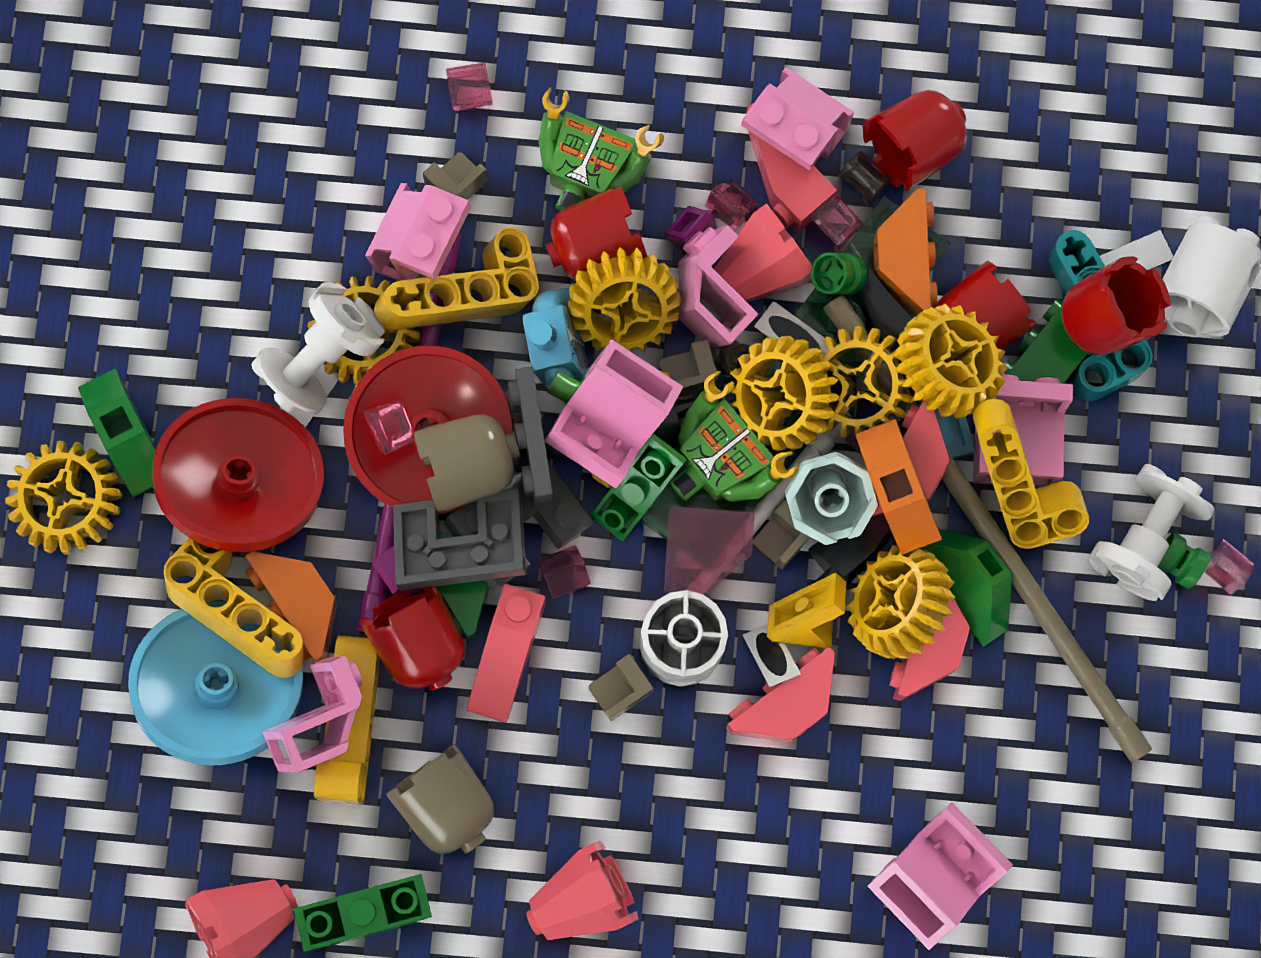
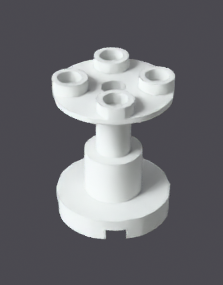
[251,282,385,413]
[1088,464,1215,601]

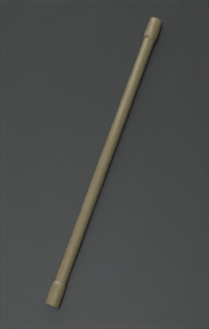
[823,294,1152,763]

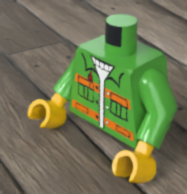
[538,87,664,211]
[670,371,800,502]

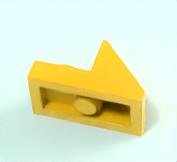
[767,573,846,648]

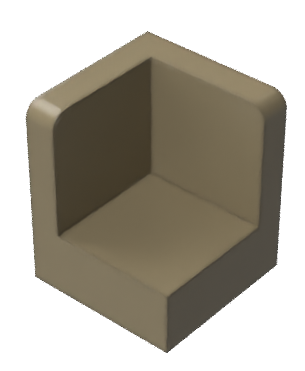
[423,152,488,200]
[659,339,718,398]
[752,499,811,570]
[589,653,654,721]

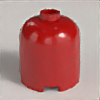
[862,90,967,191]
[545,187,647,282]
[1061,256,1171,355]
[933,260,1037,350]
[360,586,465,691]

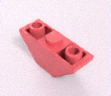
[871,400,951,516]
[889,600,970,701]
[726,647,835,743]

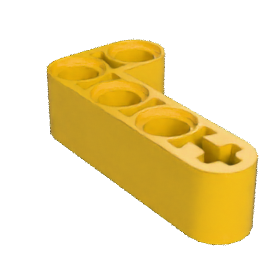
[374,227,539,330]
[973,399,1089,549]
[164,538,304,678]
[314,635,380,805]

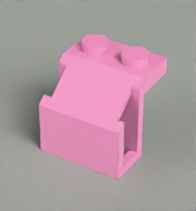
[741,67,854,171]
[365,183,472,281]
[678,225,758,349]
[544,339,683,488]
[973,375,1073,488]
[262,656,362,773]
[868,802,1013,950]

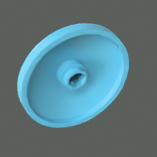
[128,601,303,765]

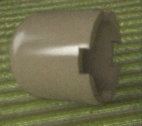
[413,414,521,512]
[386,744,494,854]

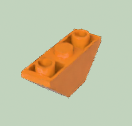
[873,188,937,317]
[855,419,942,554]
[245,552,338,662]

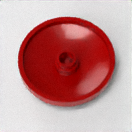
[343,346,514,515]
[152,398,324,552]

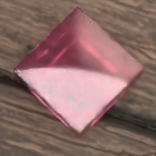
[446,62,493,111]

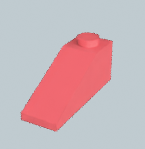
[746,103,837,233]
[466,583,546,723]

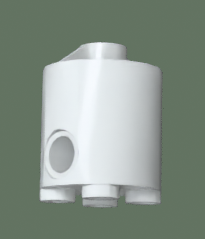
[1163,215,1261,337]
[639,590,728,687]

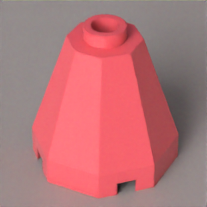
[714,204,812,303]
[526,841,639,940]
[185,879,298,958]

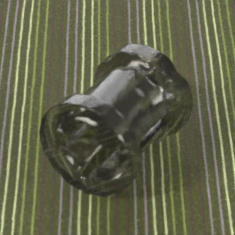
[837,151,892,205]
[711,340,751,380]

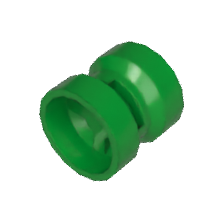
[811,252,868,294]
[1157,532,1211,590]

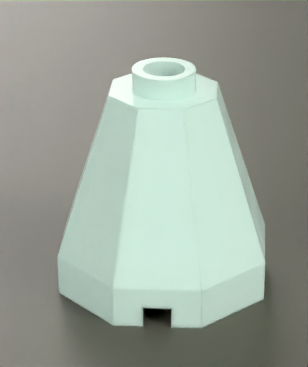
[785,452,878,545]

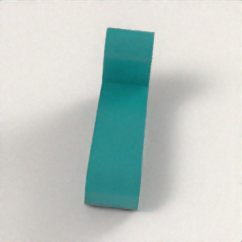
[1048,230,1153,401]

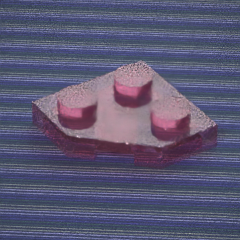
[664,507,755,594]

